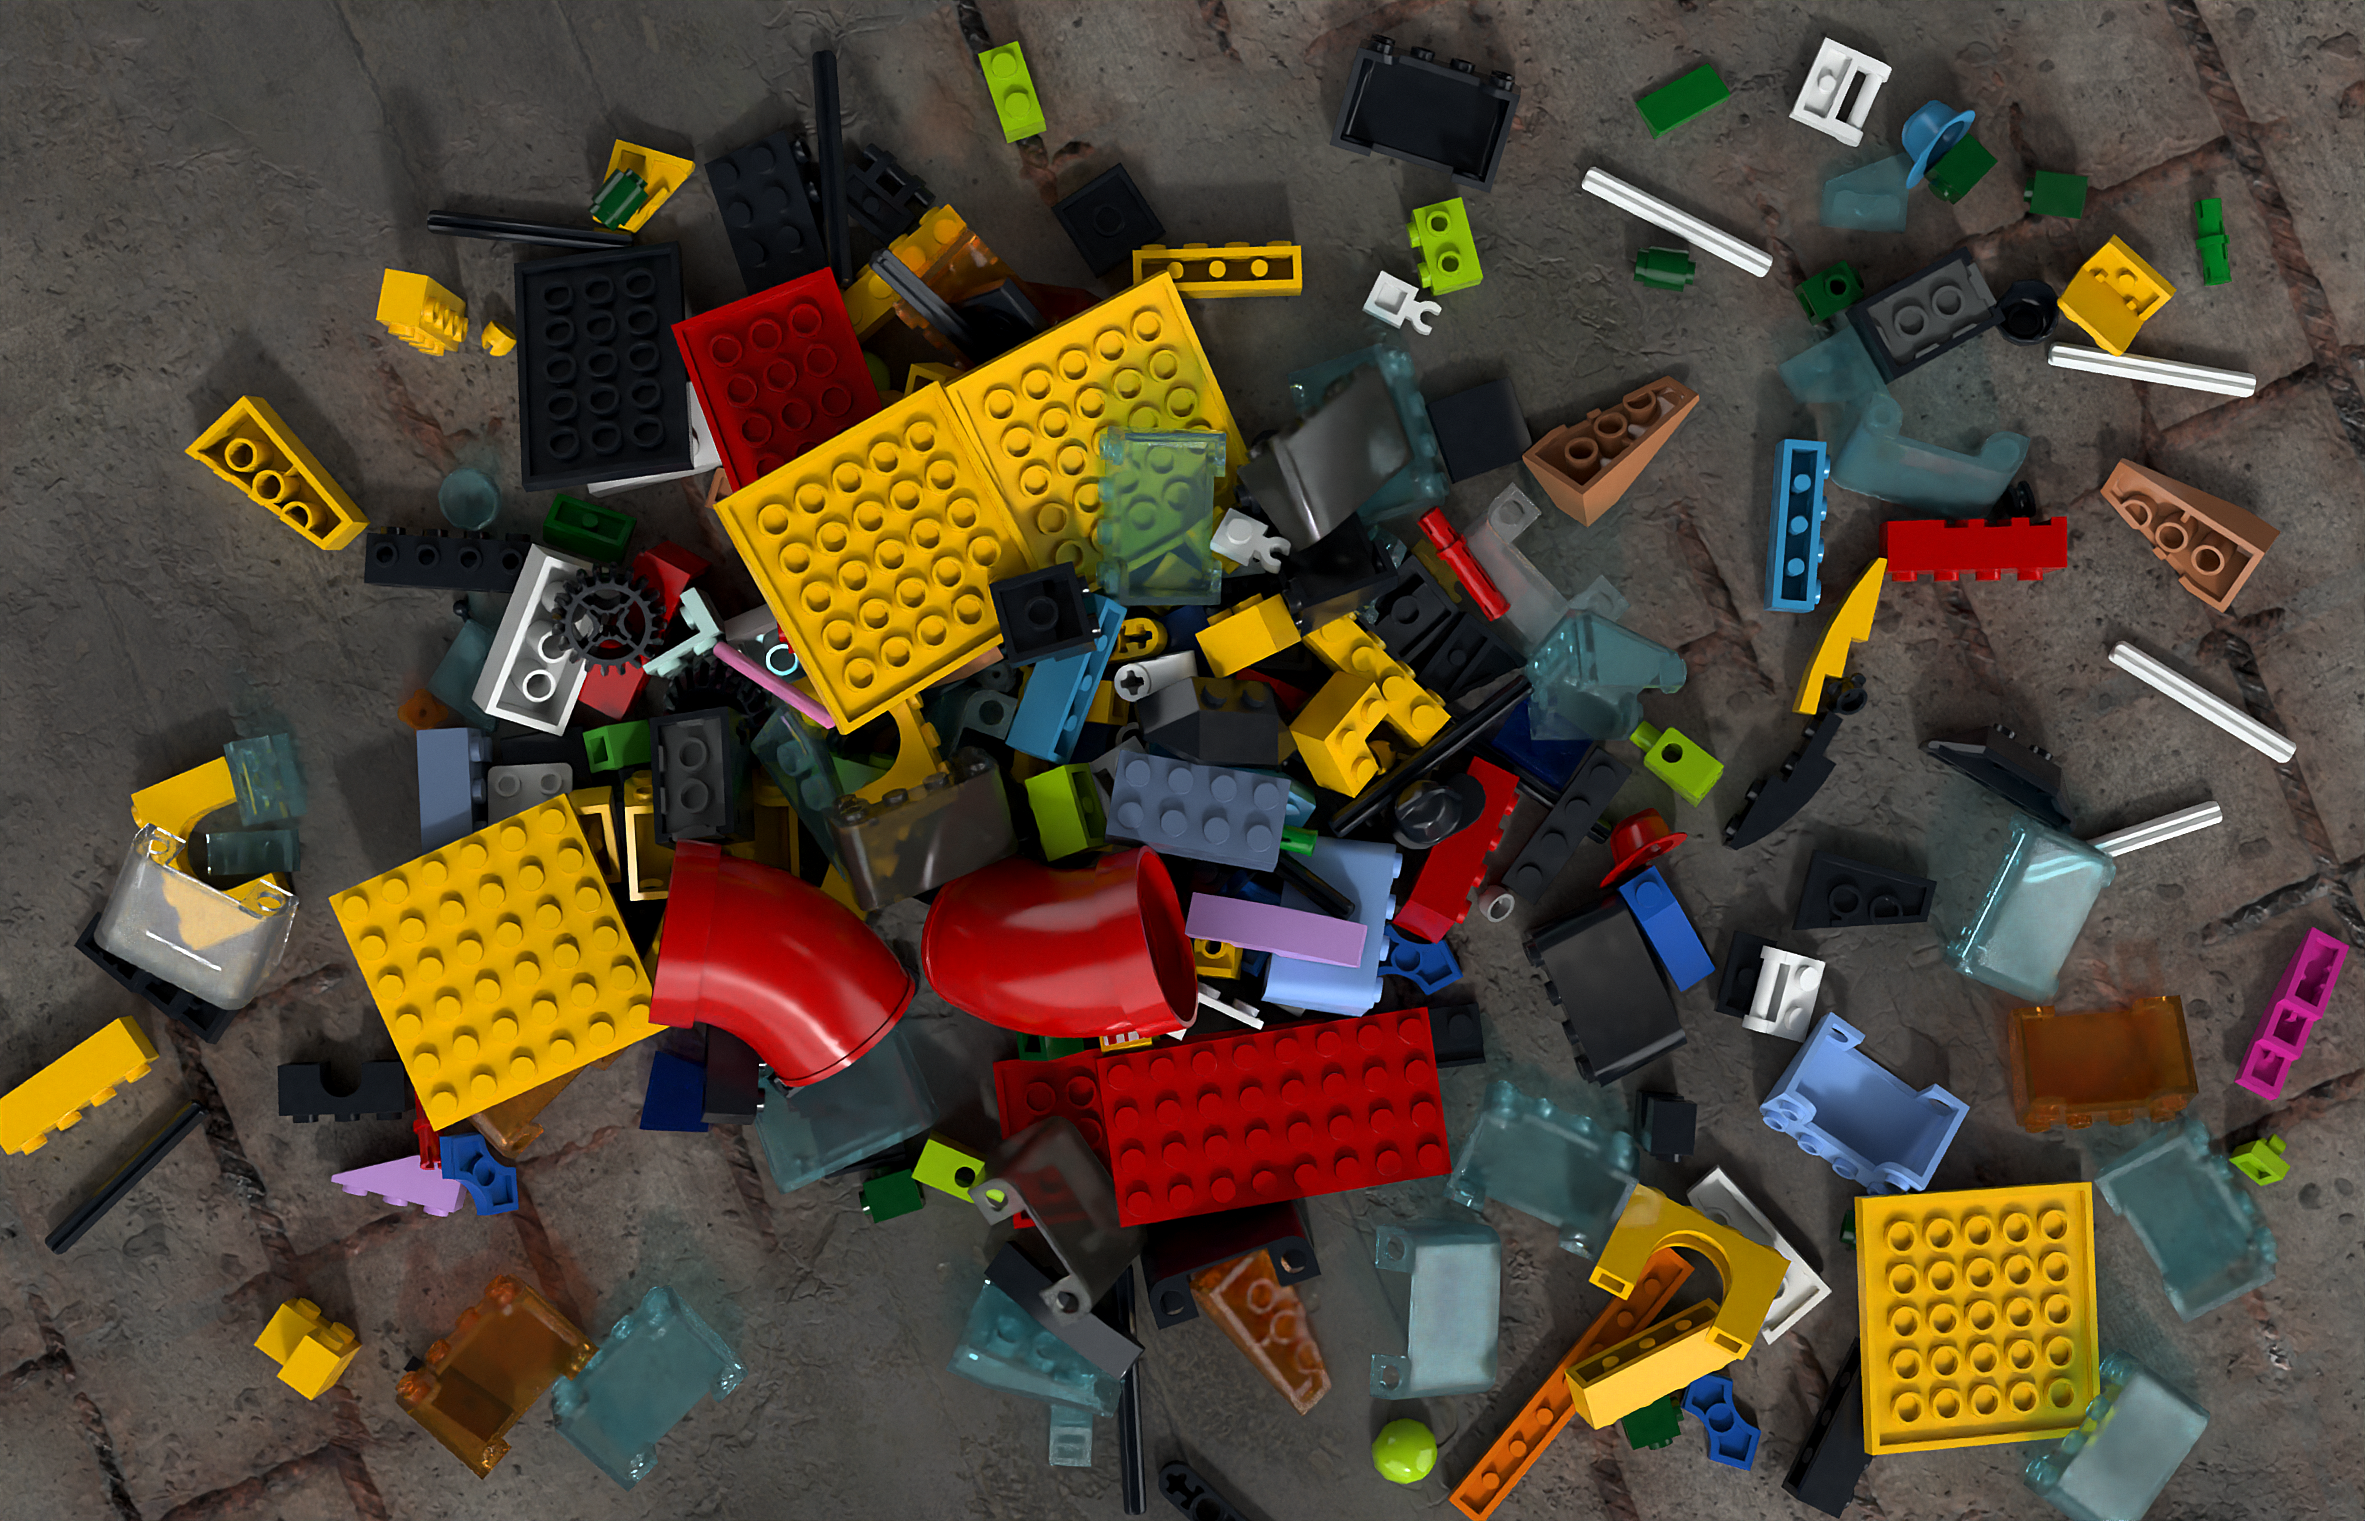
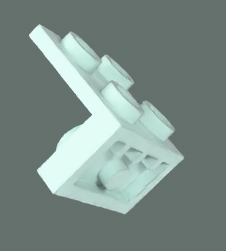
[642,587,726,679]

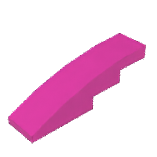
[2233,927,2349,1101]

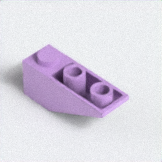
[331,1153,467,1217]

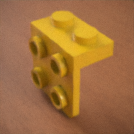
[2057,234,2177,357]

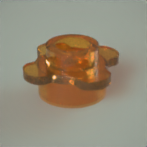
[397,688,448,735]

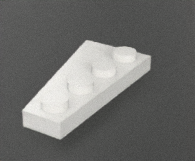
[1686,1164,1832,1345]

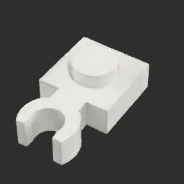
[1362,271,1442,335]
[1210,508,1291,574]

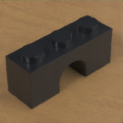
[277,1059,415,1123]
[1633,1090,1697,1162]

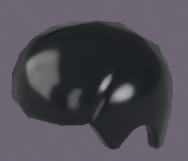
[1995,279,2060,347]

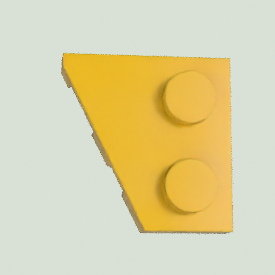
[593,139,696,233]

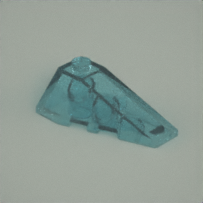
[751,703,868,883]
[945,1280,1125,1418]

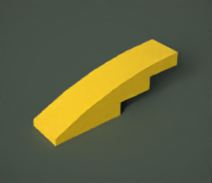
[1792,557,1887,716]

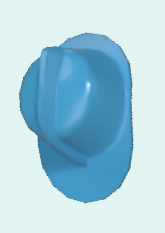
[1902,100,1975,189]

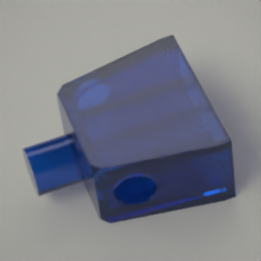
[639,1048,714,1132]

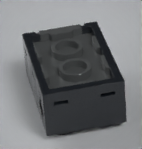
[1845,246,2006,386]
[649,706,755,851]

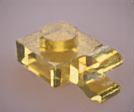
[1410,539,1462,604]

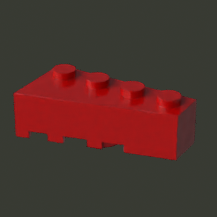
[1879,516,2067,582]
[577,540,712,722]
[1392,756,1520,944]

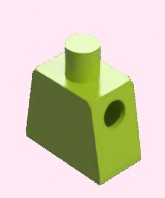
[1629,720,1724,808]
[911,1130,1012,1203]

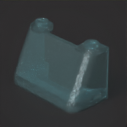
[1829,390,2031,521]
[1525,608,1687,741]
[1942,810,2117,1005]
[754,1024,941,1195]

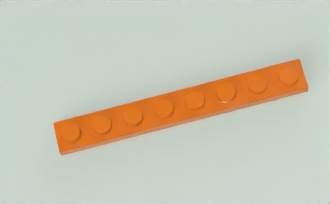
[1447,1247,1695,1521]

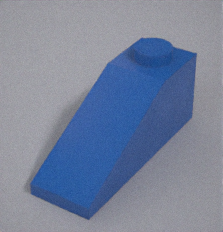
[1612,864,1716,992]

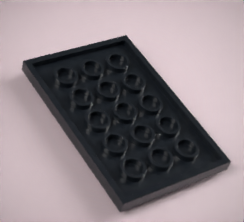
[514,240,694,493]

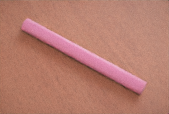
[713,641,835,729]

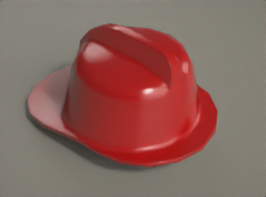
[1600,808,1688,889]

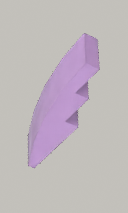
[1184,892,1368,968]

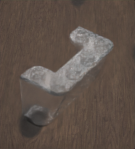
[1459,482,1631,661]
[94,822,299,1010]

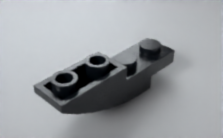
[1722,711,1844,851]

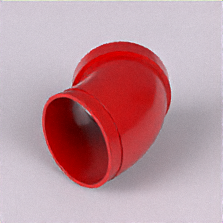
[648,838,915,1087]
[921,846,1198,1038]

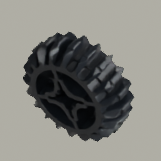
[550,561,668,677]
[662,658,777,758]

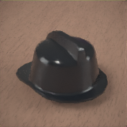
[1390,772,1486,850]

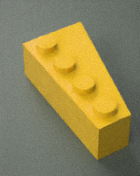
[184,395,371,550]

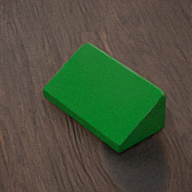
[1635,63,1731,140]
[543,493,637,566]

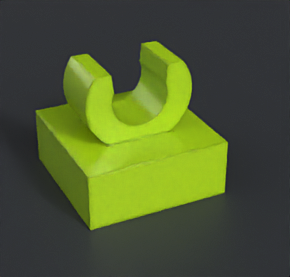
[2228,1133,2291,1186]

